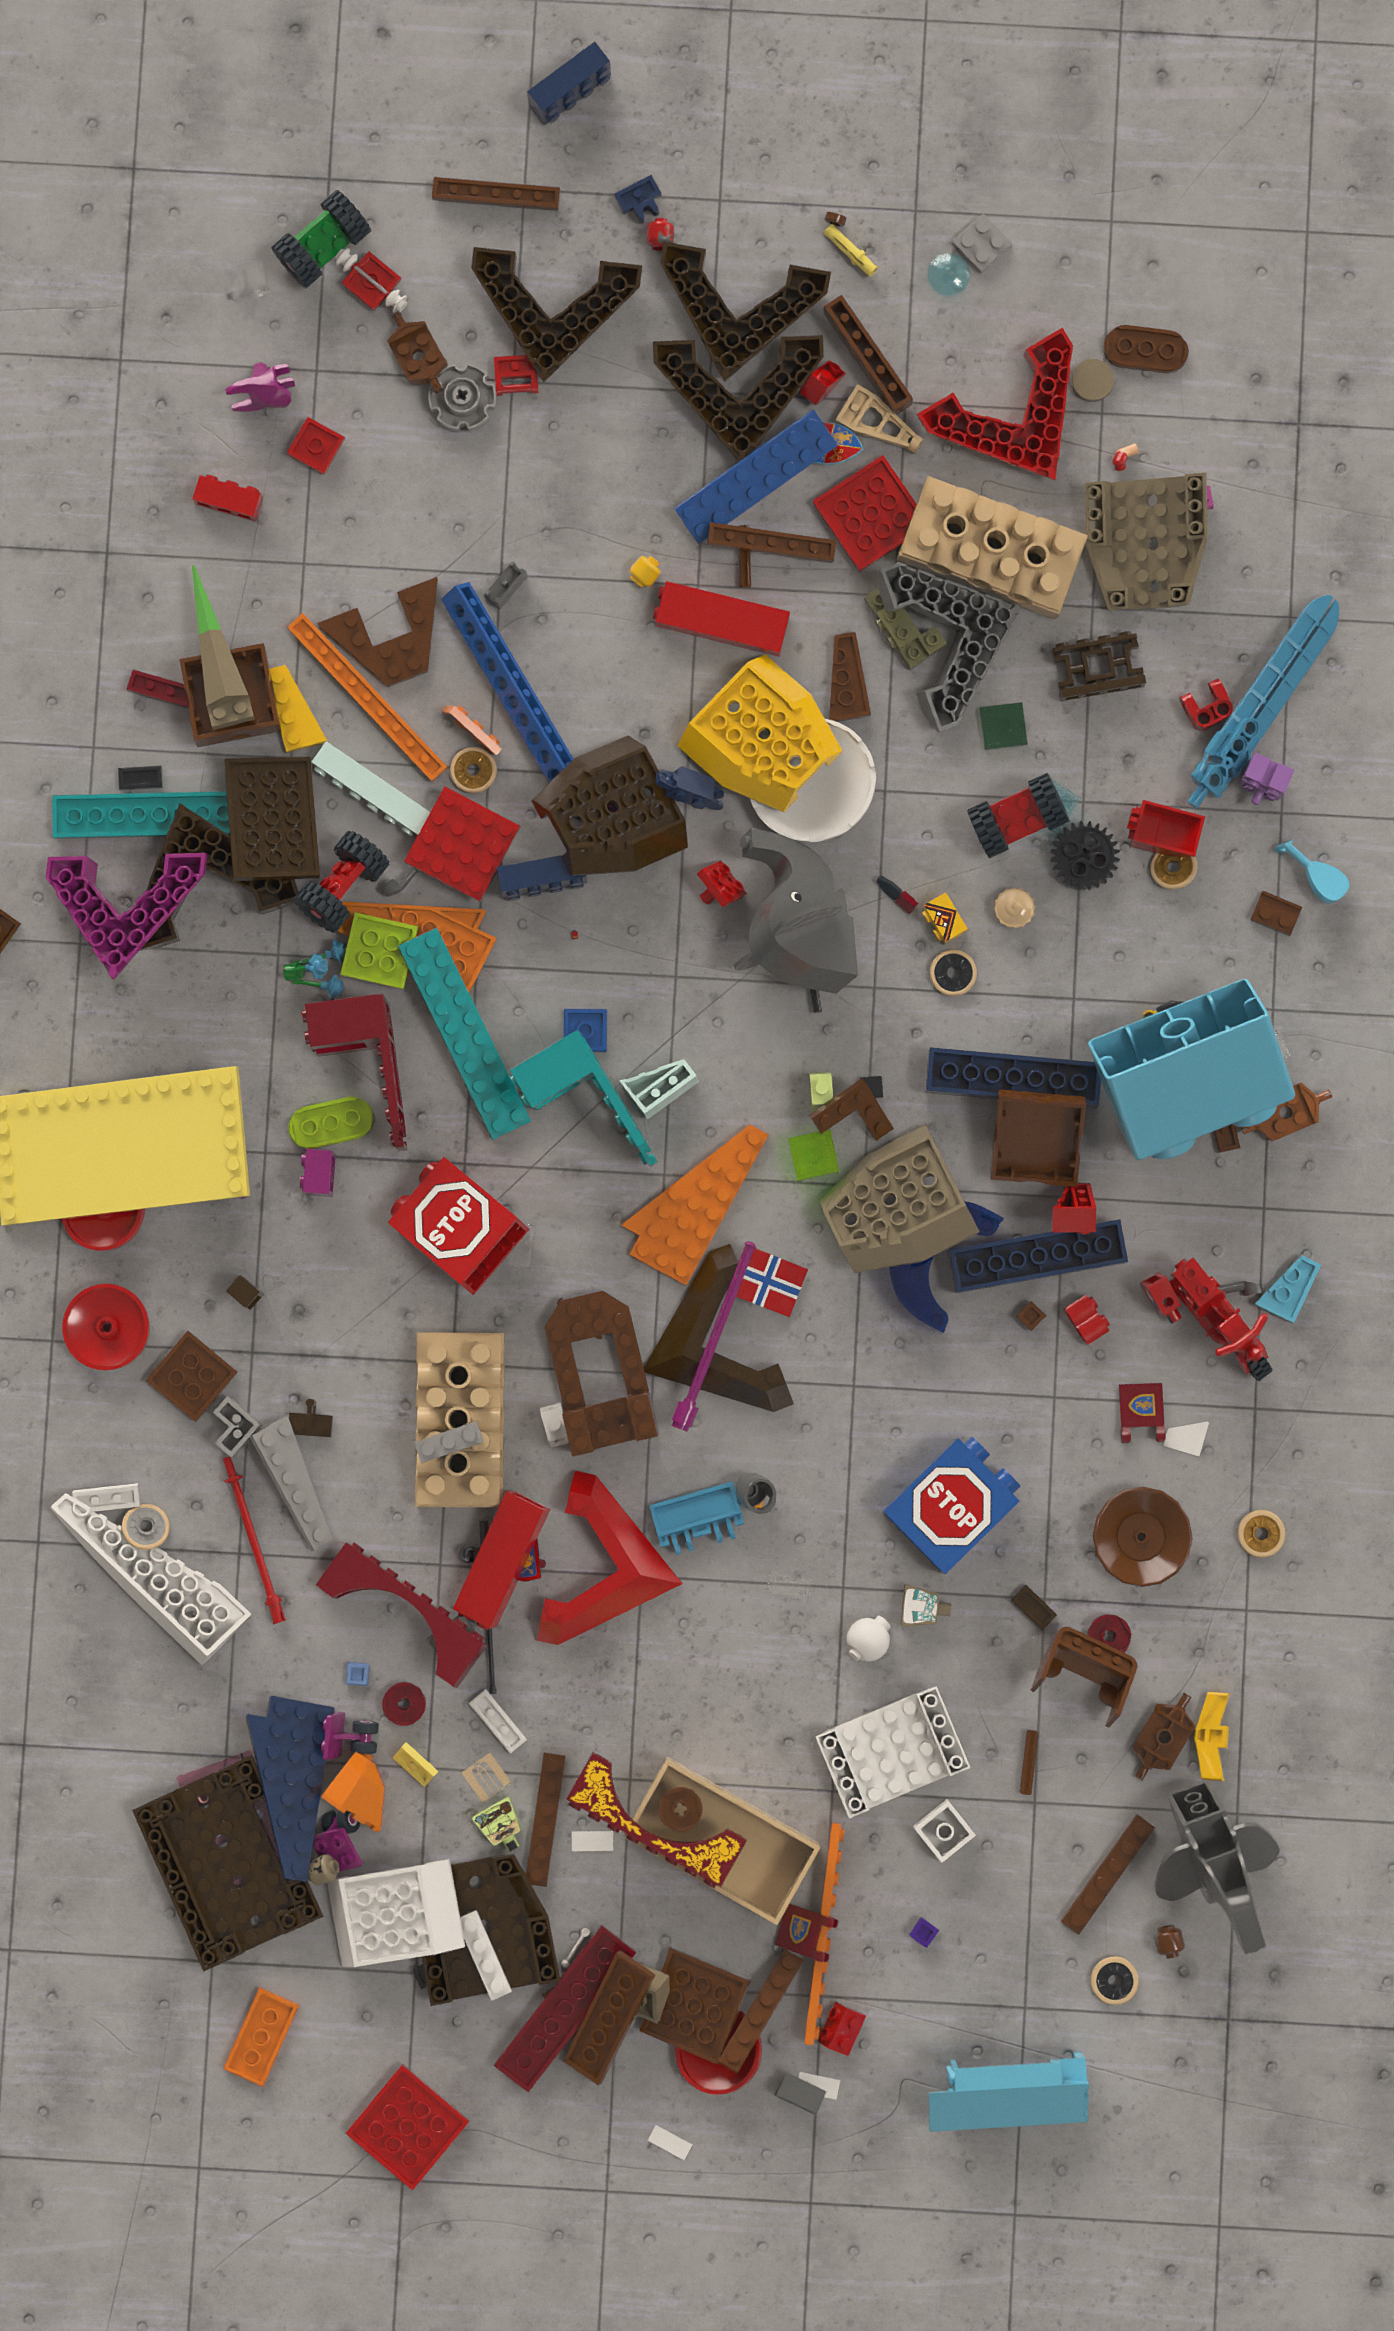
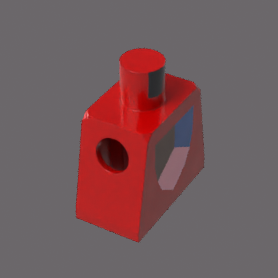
[1139,1272,1182,1324]

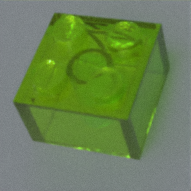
[788,1129,840,1182]

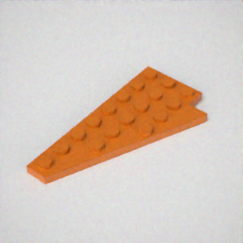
[337,901,497,994]
[622,1125,769,1286]

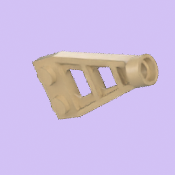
[835,384,923,454]

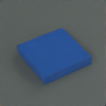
[564,1009,607,1052]

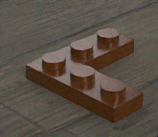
[809,1078,894,1141]

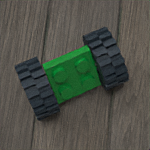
[271,190,371,288]

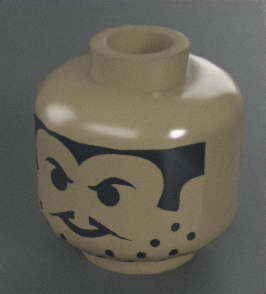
[307,1854,339,1885]

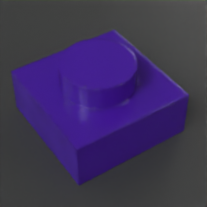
[909,1917,940,1948]

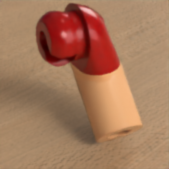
[1113,444,1138,471]

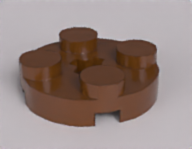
[658,1787,703,1832]

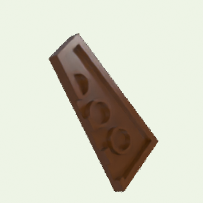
[829,632,871,722]

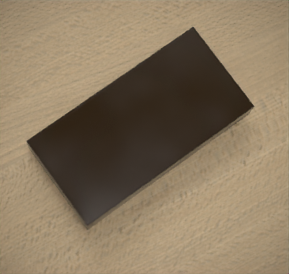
[1011,1584,1057,1631]

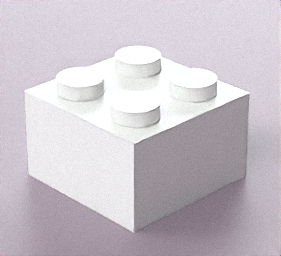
[913,1799,976,1863]

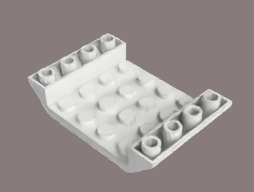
[815,1686,970,1818]
[327,1859,465,1967]

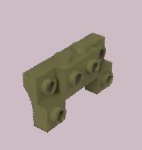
[864,588,947,670]

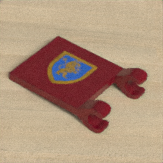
[1119,1383,1166,1443]
[775,1903,839,1962]

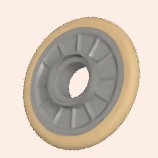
[122,1504,170,1550]

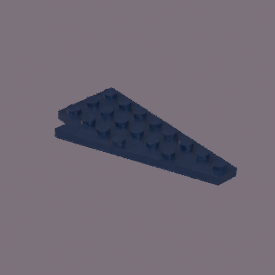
[246,1696,335,1882]

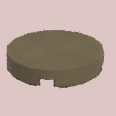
[1072,359,1114,402]

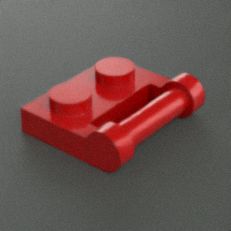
[494,355,539,396]

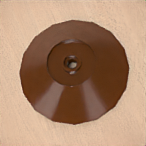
[1092,1487,1193,1587]

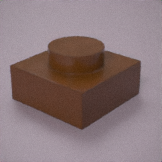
[1016,1301,1047,1331]

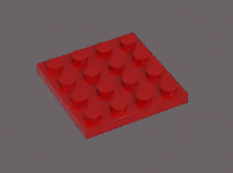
[812,455,917,573]
[404,786,521,902]
[345,2064,470,2191]

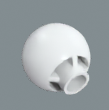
[846,1616,891,1662]

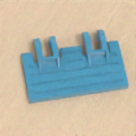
[649,1481,745,1555]

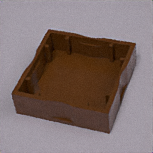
[179,643,281,748]
[990,1090,1086,1187]

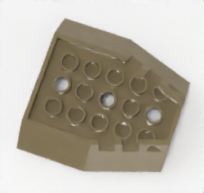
[1085,473,1208,610]
[819,1124,980,1273]

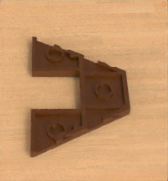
[318,577,438,687]

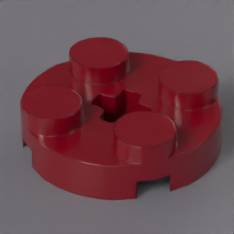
[1087,1614,1132,1653]
[382,1682,426,1726]

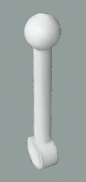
[561,1928,590,1969]

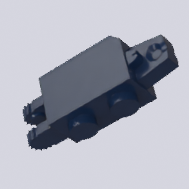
[656,766,724,811]

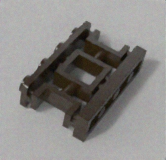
[1051,631,1146,702]

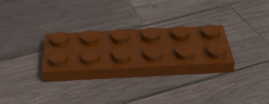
[563,1951,656,2086]

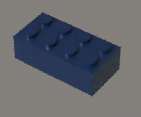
[527,41,611,125]
[497,855,587,901]

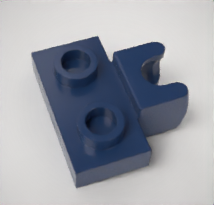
[614,175,661,224]

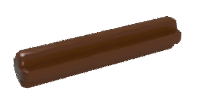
[739,525,751,588]
[1020,1730,1039,1795]

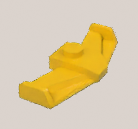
[1194,1692,1230,1782]

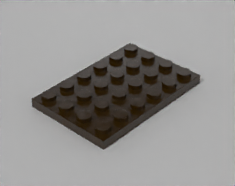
[224,757,320,881]

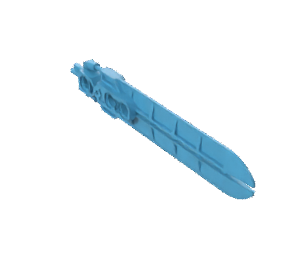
[1187,595,1339,809]

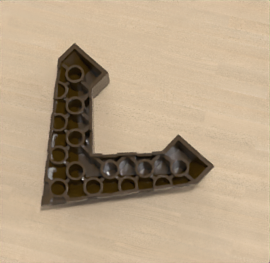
[660,241,831,382]
[471,247,642,383]
[653,335,824,462]
[140,803,299,951]
[644,1244,794,1412]

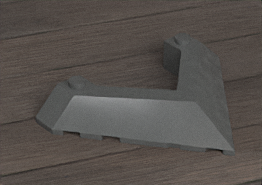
[879,562,1022,732]

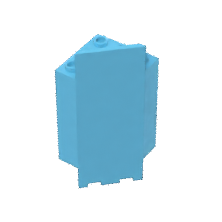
[929,2052,1089,2132]

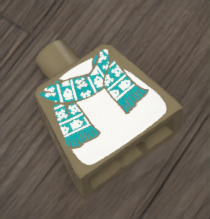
[900,1584,951,1626]

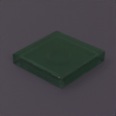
[980,702,1028,750]

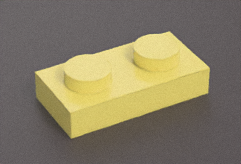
[392,1743,438,1787]

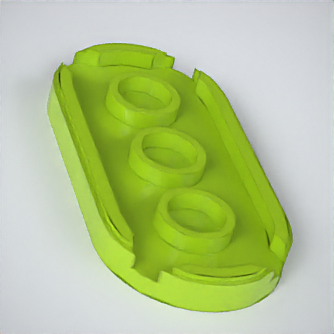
[288,1096,374,1149]

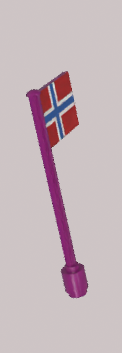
[671,1241,808,1432]

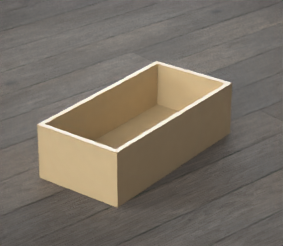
[623,1756,821,1925]

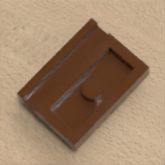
[1250,891,1302,936]

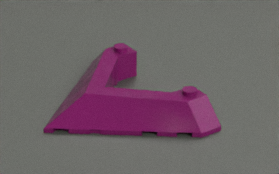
[45,853,207,980]

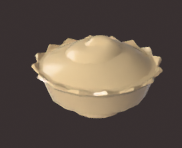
[994,887,1036,929]

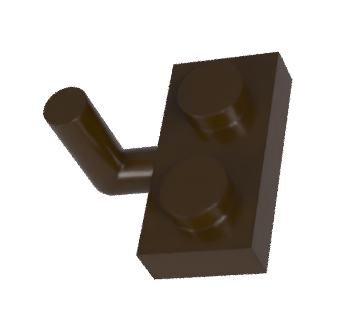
[289,1399,333,1437]

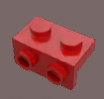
[818,2002,866,2056]

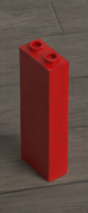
[653,581,790,657]
[453,1490,551,1630]

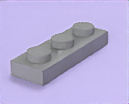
[414,1421,484,1463]

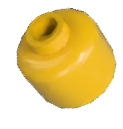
[630,555,661,588]

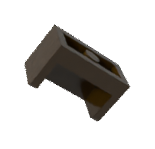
[226,1275,264,1310]

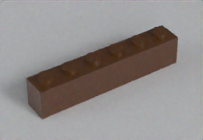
[823,295,913,415]

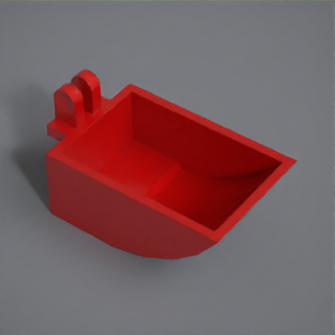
[1127,800,1206,857]

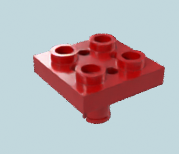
[697,860,747,908]

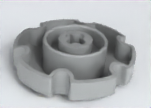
[428,363,497,432]

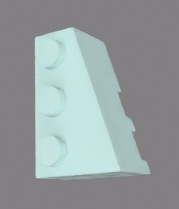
[620,1059,699,1120]

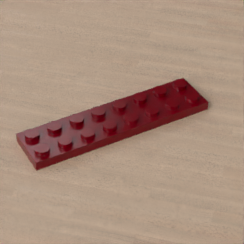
[494,1925,636,2092]

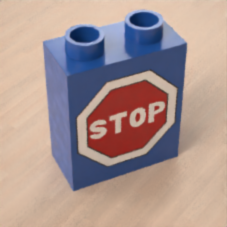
[882,1437,1021,1574]

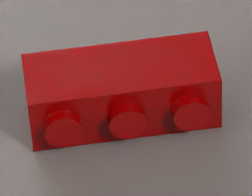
[192,474,263,522]

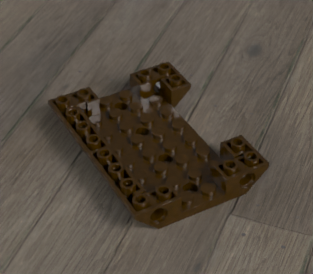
[132,1755,324,1972]

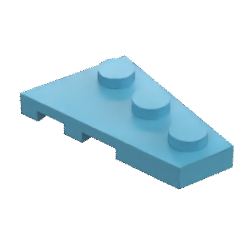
[1254,1255,1321,1323]

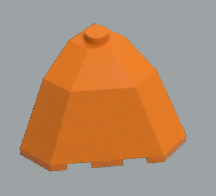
[321,1752,385,1833]

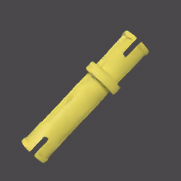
[824,224,878,277]

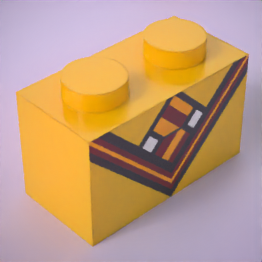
[922,892,968,945]

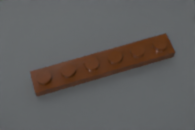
[432,177,560,211]
[707,522,836,563]
[526,1752,566,1887]
[1061,1814,1155,1934]
[718,1949,804,2074]

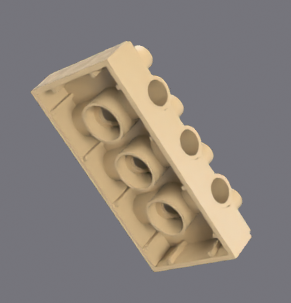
[897,476,1088,620]
[415,1333,505,1507]

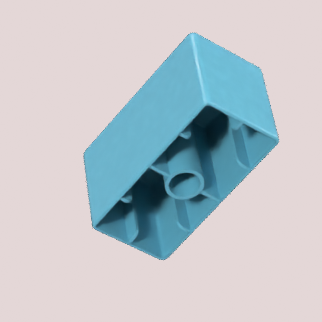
[1088,979,1295,1160]

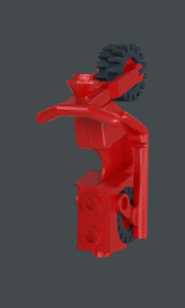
[1169,1257,1273,1382]

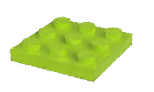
[340,912,418,990]

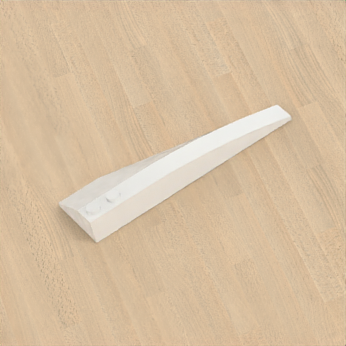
[50,1493,251,1665]

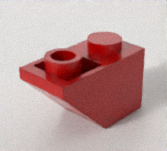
[799,360,846,406]

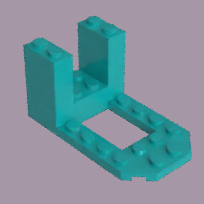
[509,1030,659,1167]

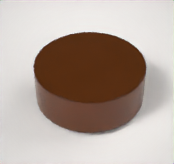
[824,212,847,227]

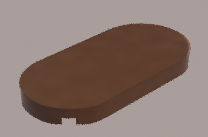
[1104,325,1189,374]

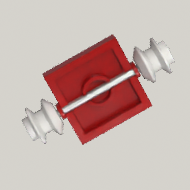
[335,248,408,313]

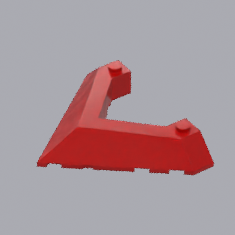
[917,328,1073,480]
[537,1470,683,1645]

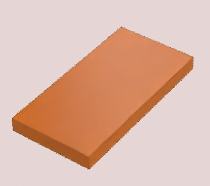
[223,1987,299,2087]

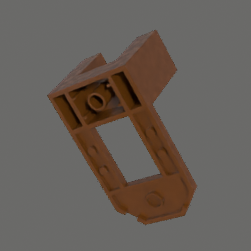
[545,1291,659,1457]

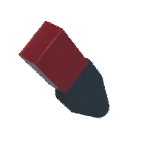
[876,875,919,914]

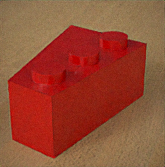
[1052,1183,1096,1234]

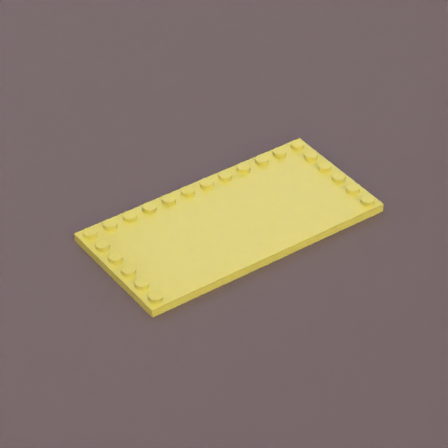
[0,1066,250,1226]

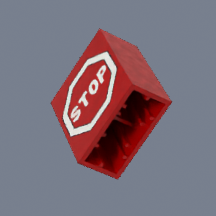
[387,1157,530,1296]

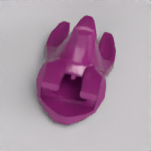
[226,362,295,412]

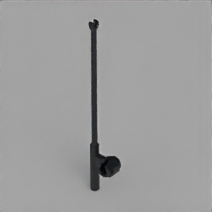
[459,1520,497,1694]

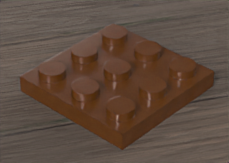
[146,1331,238,1422]

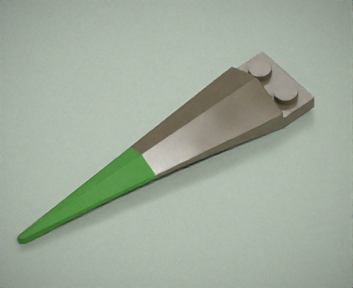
[192,565,255,730]

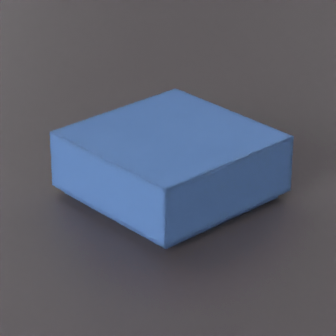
[346,1662,370,1686]

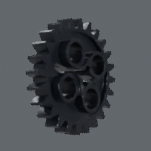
[1050,821,1120,891]

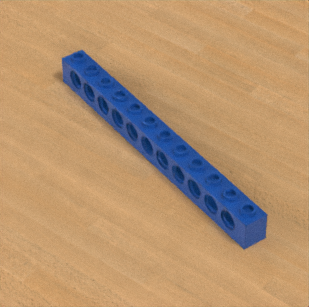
[441,582,574,783]

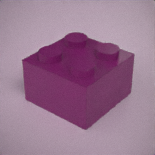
[299,1149,336,1197]

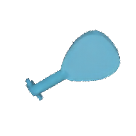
[1274,840,1349,904]

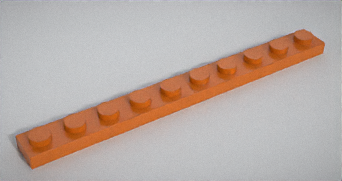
[287,613,448,782]
[804,1822,845,2045]

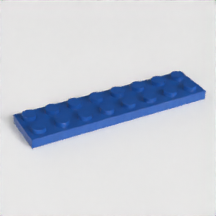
[674,409,838,544]

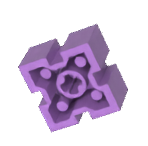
[1239,752,1294,805]

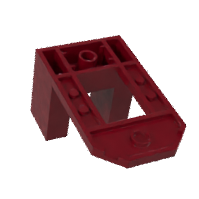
[302,993,407,1151]

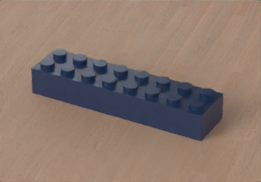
[925,1047,1101,1108]
[948,1219,1128,1294]

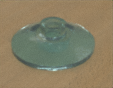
[928,254,970,296]

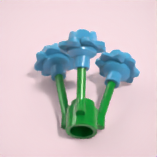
[283,939,346,1000]

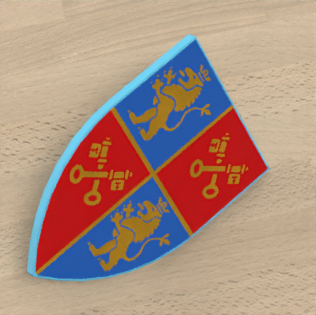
[814,422,864,465]

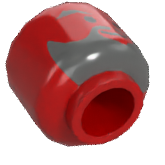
[647,218,674,251]

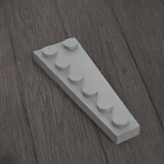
[250,1416,332,1551]

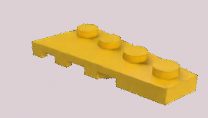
[270,665,328,753]

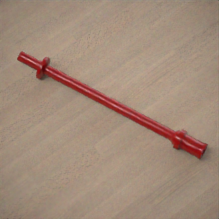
[223,1456,286,1625]

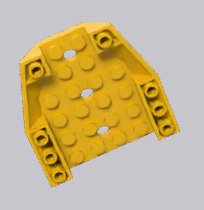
[677,654,843,813]

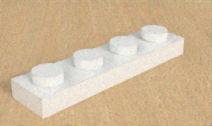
[460,1910,512,2001]

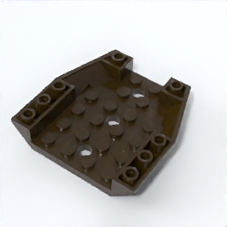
[531,736,688,876]
[421,1854,561,2006]

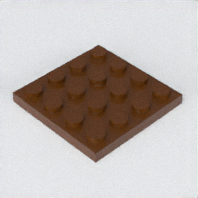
[640,1948,751,2065]

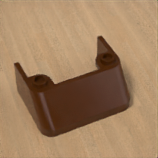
[1030,1627,1138,1728]

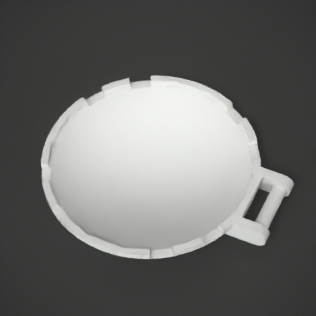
[750,719,876,842]

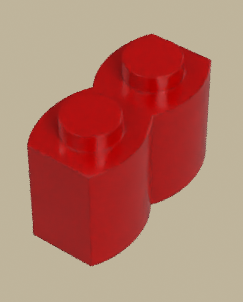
[1063,1295,1110,1345]

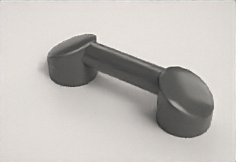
[382,866,419,897]
[1218,1281,1263,1296]

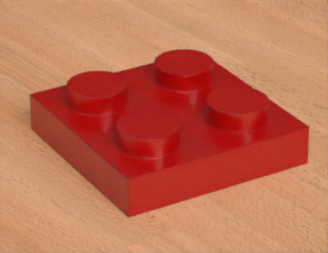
[287,417,345,475]

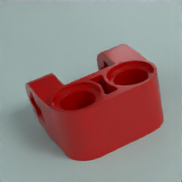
[1179,678,1233,731]

